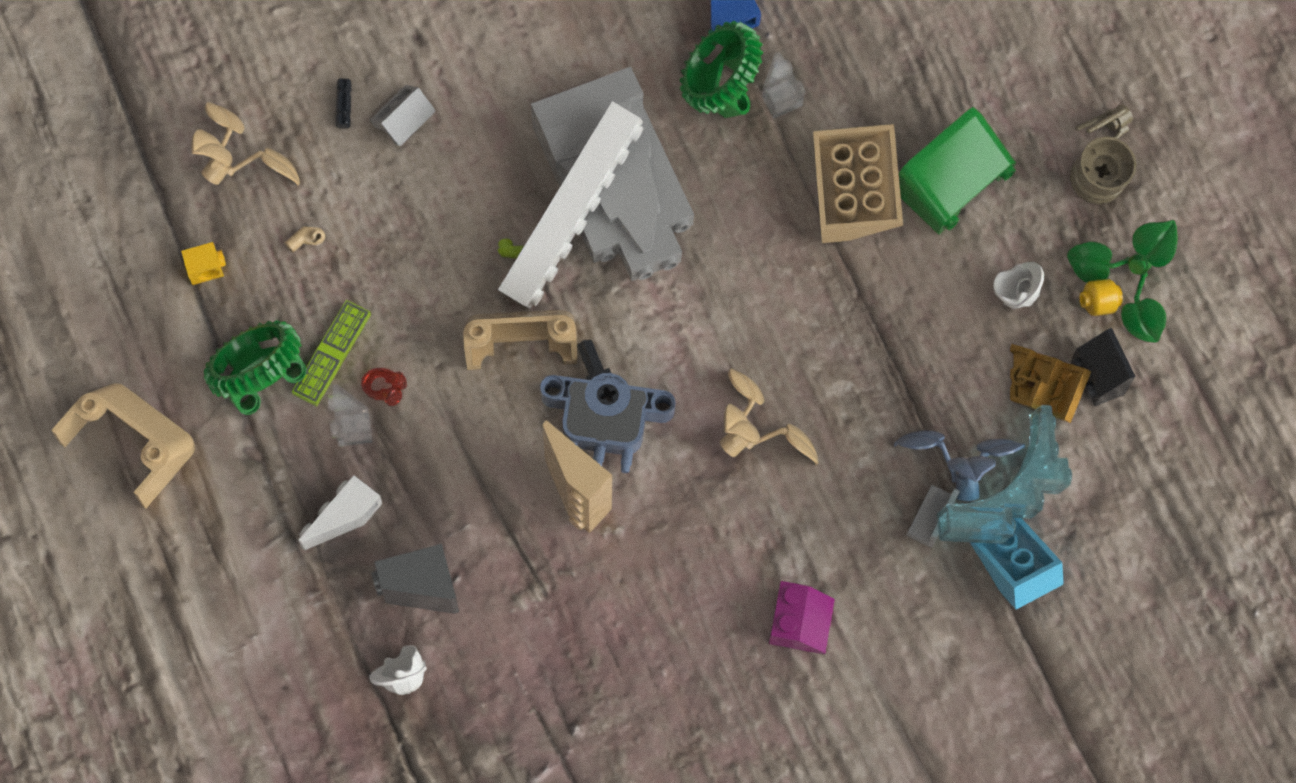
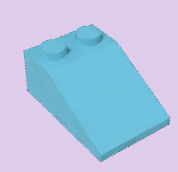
[967,510,1064,610]

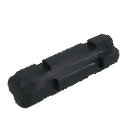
[335,78,352,129]

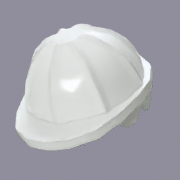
[993,262,1044,309]
[369,645,426,695]

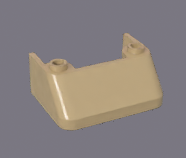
[51,383,195,509]

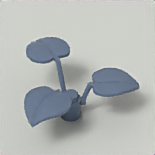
[894,430,1025,501]

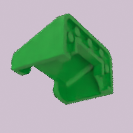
[899,107,1016,235]

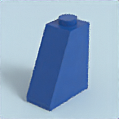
[710,0,761,31]

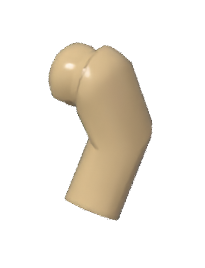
[284,226,325,252]

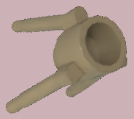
[1076,104,1133,139]

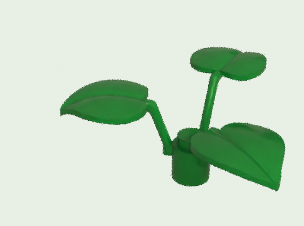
[1067,220,1178,343]

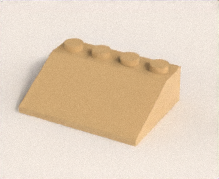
[813,124,903,243]
[542,420,612,533]

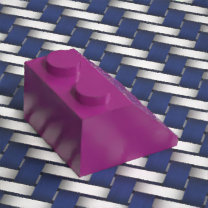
[769,581,835,655]

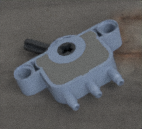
[540,339,676,473]

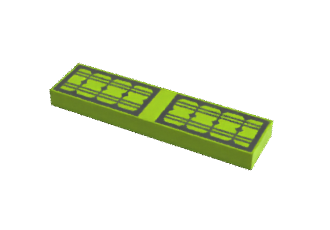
[292,300,371,406]

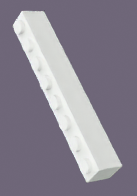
[498,101,644,309]

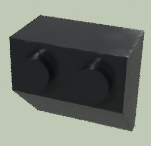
[1071,328,1136,406]

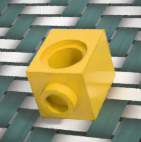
[181,242,226,285]

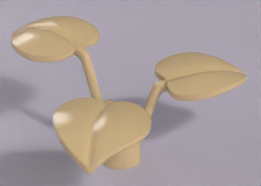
[192,102,300,186]
[720,368,819,466]

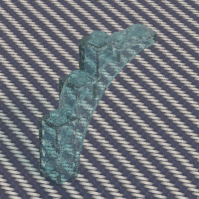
[937,405,1072,544]

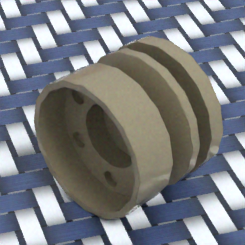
[1070,136,1137,205]

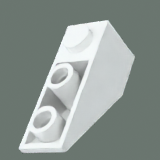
[299,476,382,550]

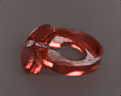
[361,368,407,406]

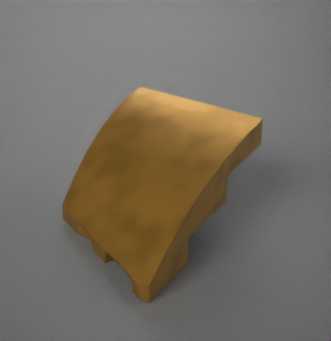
[1010,344,1091,423]

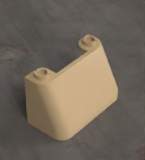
[463,310,577,370]

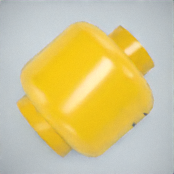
[1079,279,1123,316]

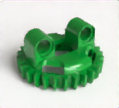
[679,21,763,118]
[203,320,307,415]

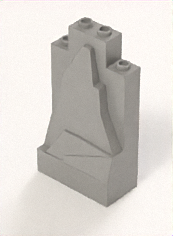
[531,67,694,281]

